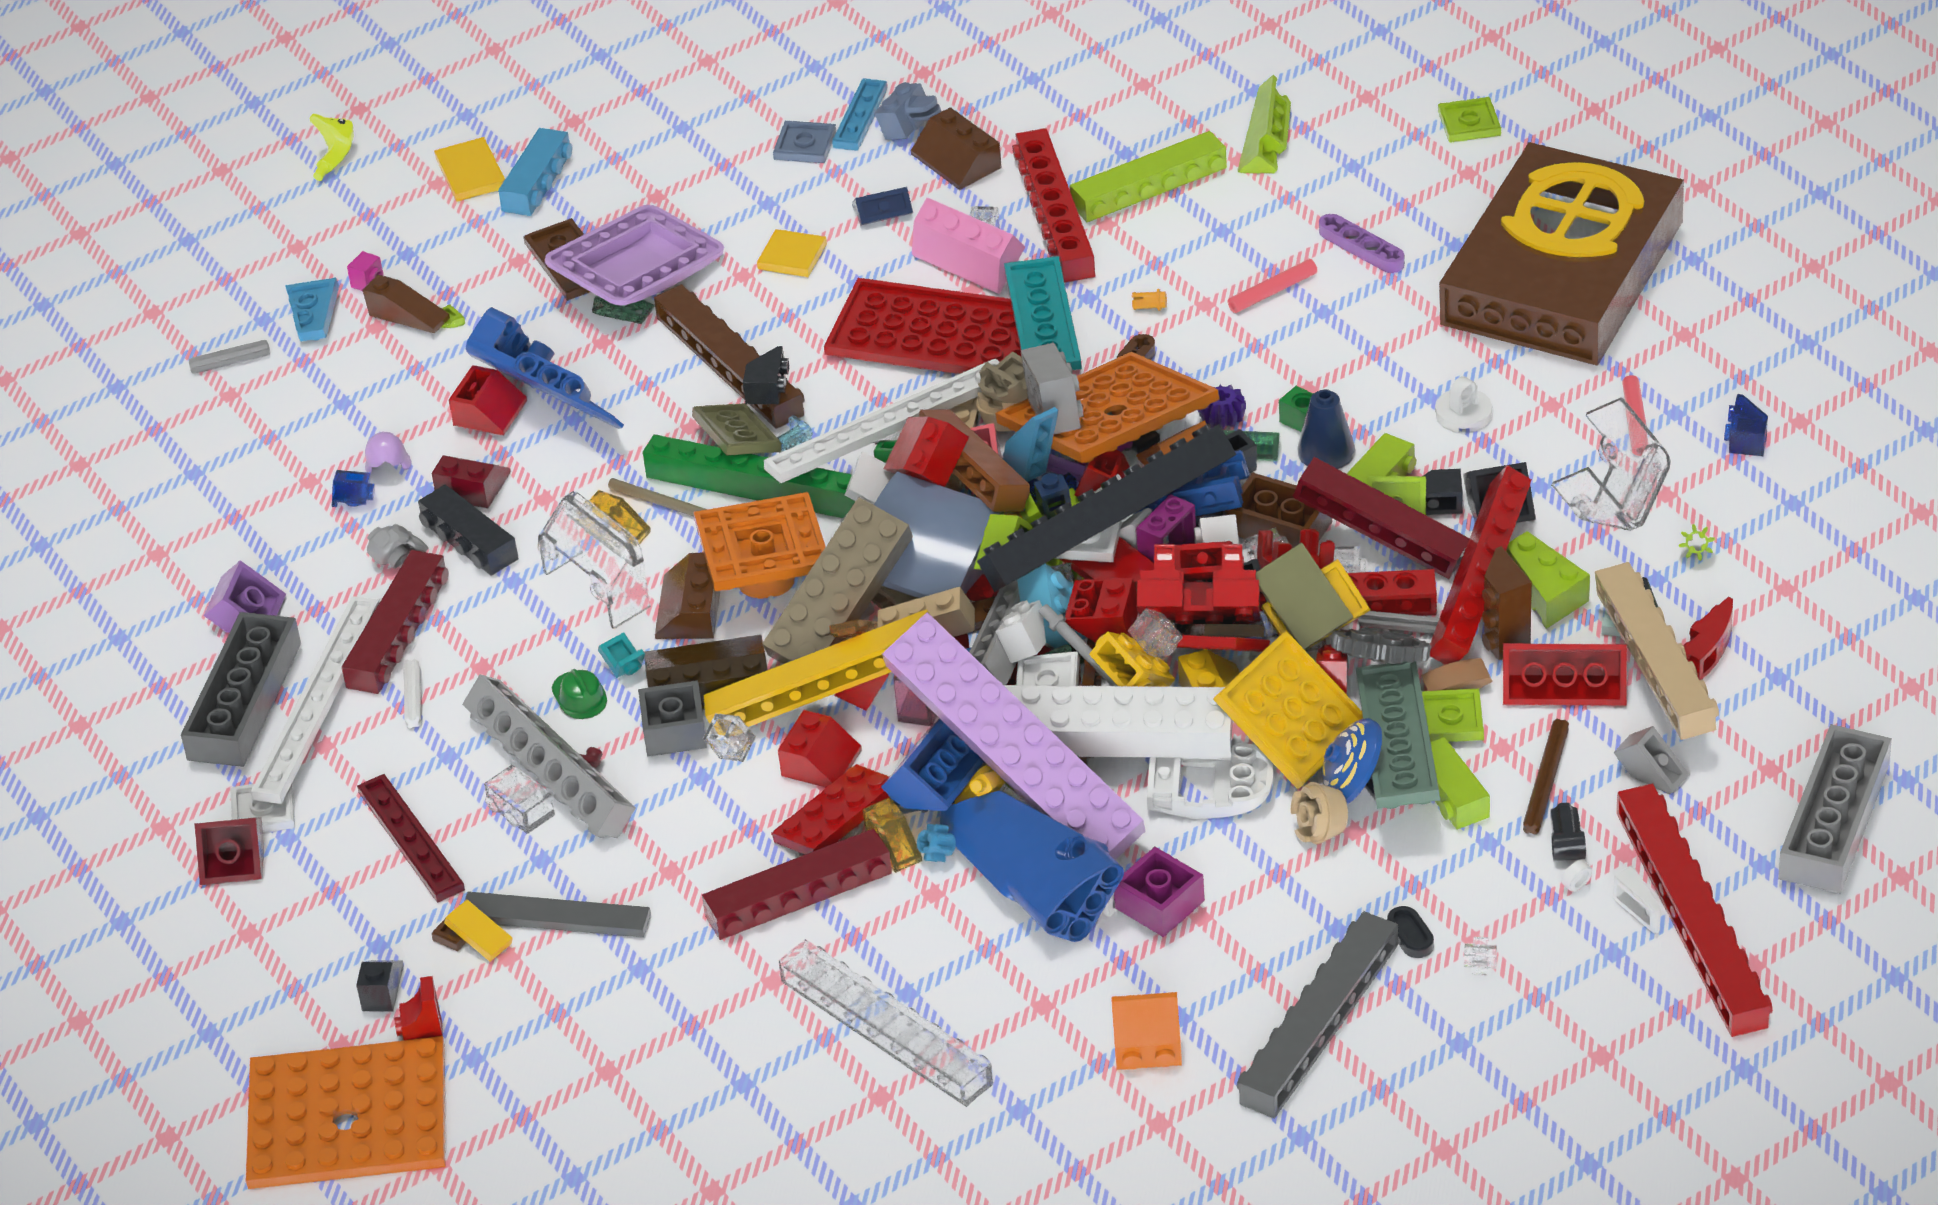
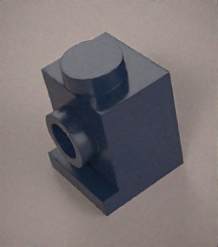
[1034,473,1072,519]

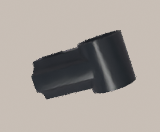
[1550,803,1586,861]

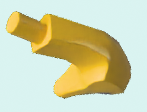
[953,766,1007,804]

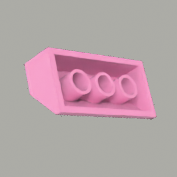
[912,197,1025,294]

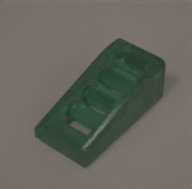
[592,295,655,324]

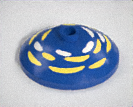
[1322,718,1382,804]

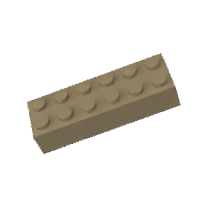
[762,497,913,664]

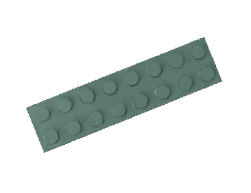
[1356,661,1440,809]

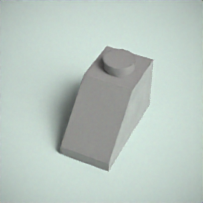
[1613,726,1690,794]

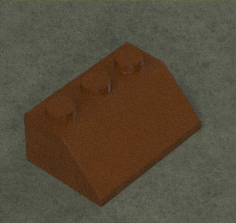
[911,107,1002,190]
[1482,546,1532,661]
[654,552,721,639]

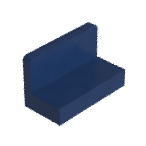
[851,186,913,226]

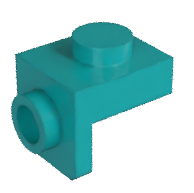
[598,632,645,678]

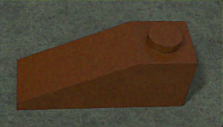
[362,274,450,334]

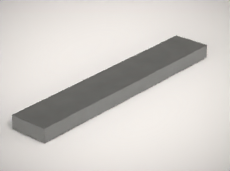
[464,891,651,938]

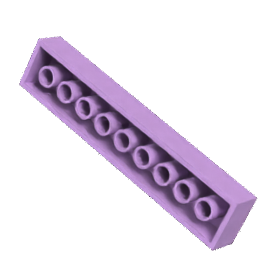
[882,612,1146,860]

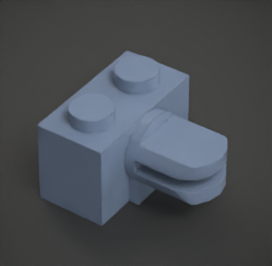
[874,82,941,140]

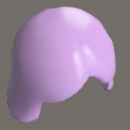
[365,432,411,472]

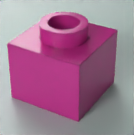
[347,251,384,291]

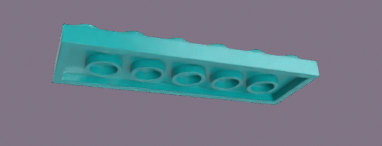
[1004,256,1082,370]

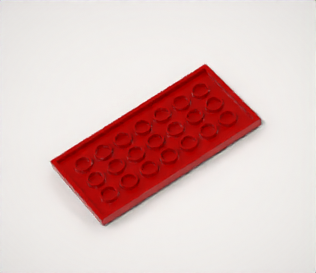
[824,278,1021,374]

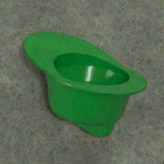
[551,668,607,719]

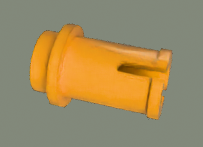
[1132,289,1167,311]

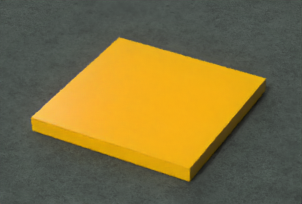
[1213,630,1363,789]

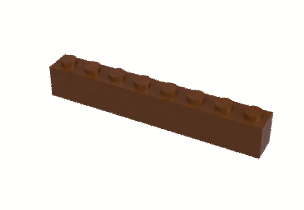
[654,284,805,429]

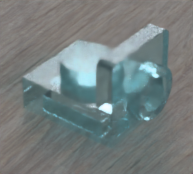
[777,415,813,453]

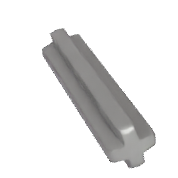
[188,339,270,374]
[1358,611,1439,634]

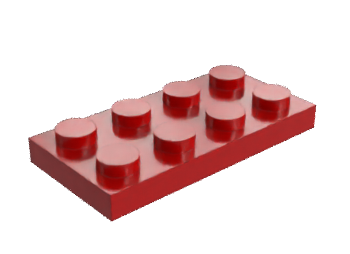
[771,764,890,855]

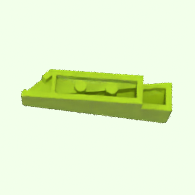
[1237,75,1291,174]

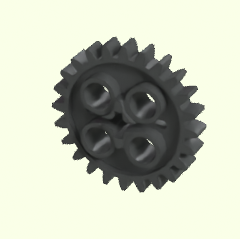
[1331,627,1431,664]

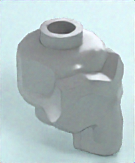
[366,524,429,569]

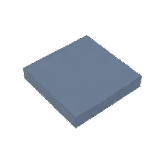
[773,120,837,163]

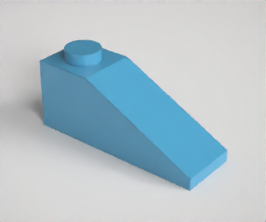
[1002,407,1059,482]

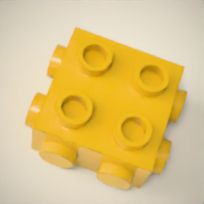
[1089,632,1176,687]

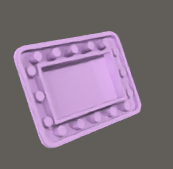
[545,205,724,306]

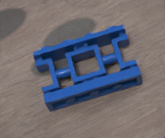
[1133,450,1250,516]

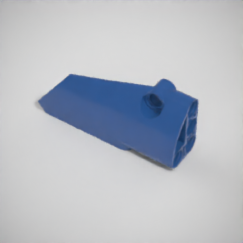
[465,307,624,429]
[940,791,1124,942]

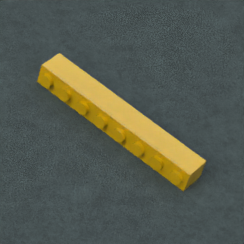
[704,609,929,738]

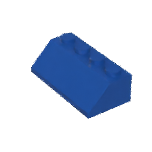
[881,718,984,811]

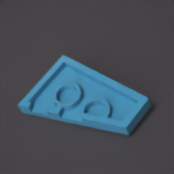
[285,278,339,341]

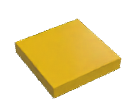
[757,229,827,277]

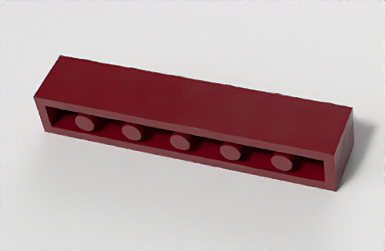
[1293,457,1469,579]
[342,550,449,694]
[701,828,892,940]

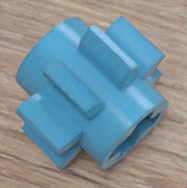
[917,824,956,862]

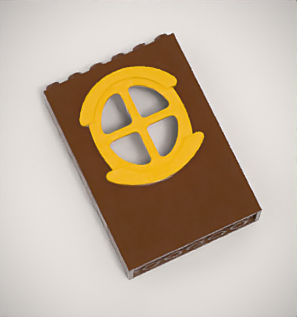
[1439,142,1684,366]

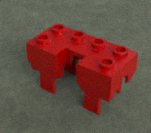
[1137,544,1260,625]

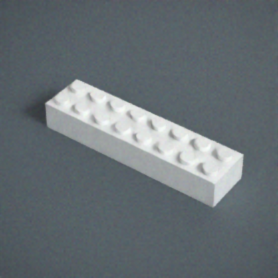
[1004,685,1233,758]

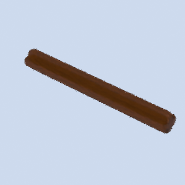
[1523,718,1569,835]

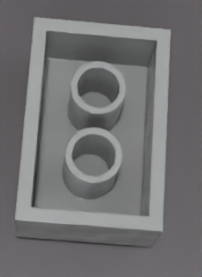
[1020,343,1084,434]

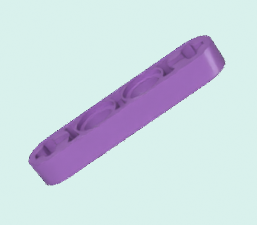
[1319,214,1405,273]

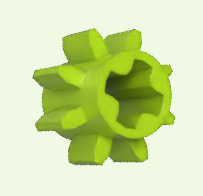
[1678,524,1716,561]

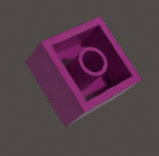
[1114,846,1205,937]

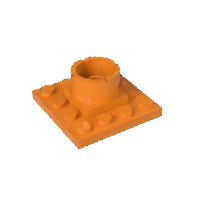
[693,492,826,599]

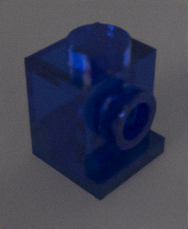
[331,470,375,507]

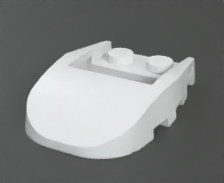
[1147,742,1274,819]

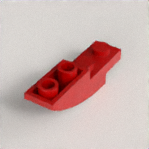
[1683,596,1733,680]

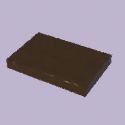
[1182,624,1264,637]

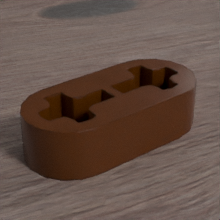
[1116,334,1156,360]

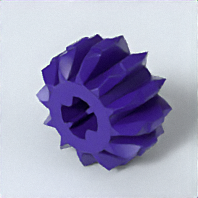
[1198,384,1246,430]

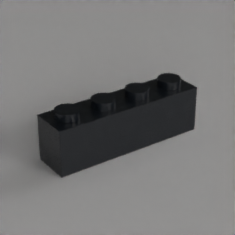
[418,484,519,576]

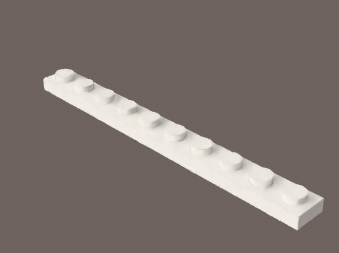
[764,359,1000,483]
[251,596,380,804]

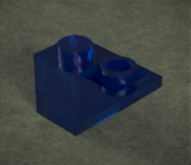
[1724,394,1768,457]

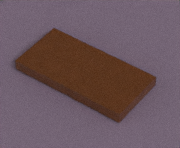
[523,218,591,301]

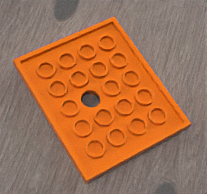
[995,352,1220,463]
[246,1036,446,1189]

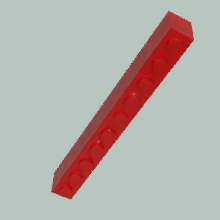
[1616,783,1773,1037]

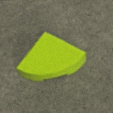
[441,304,466,328]

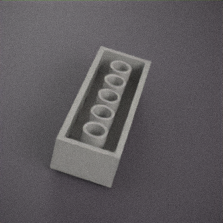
[1778,724,1892,894]

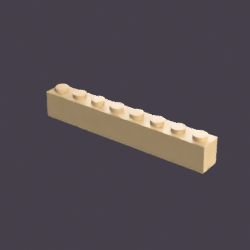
[1595,562,1719,740]

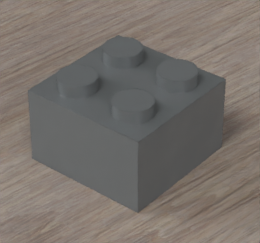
[638,681,707,757]

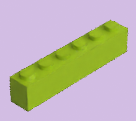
[1070,130,1227,223]

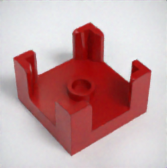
[1257,529,1335,569]

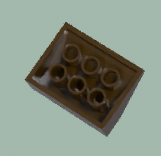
[644,634,768,709]

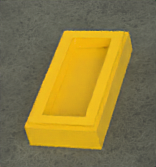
[444,899,513,962]

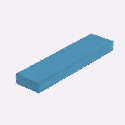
[832,78,888,151]

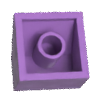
[203,560,286,633]

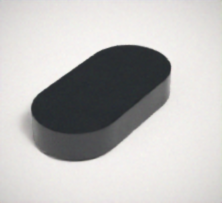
[1387,906,1434,958]

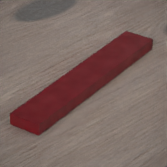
[357,774,465,903]

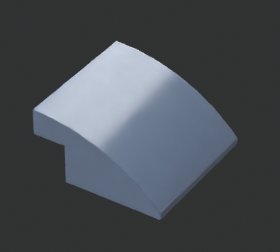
[874,472,1004,598]

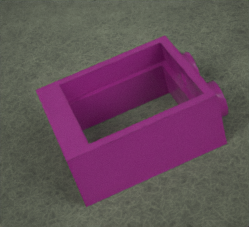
[1136,494,1196,563]

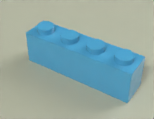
[498,127,573,216]

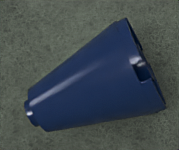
[1297,389,1355,469]

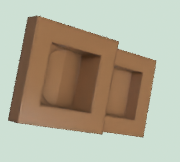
[1421,658,1493,691]

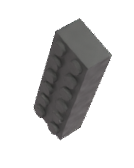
[180,612,301,767]

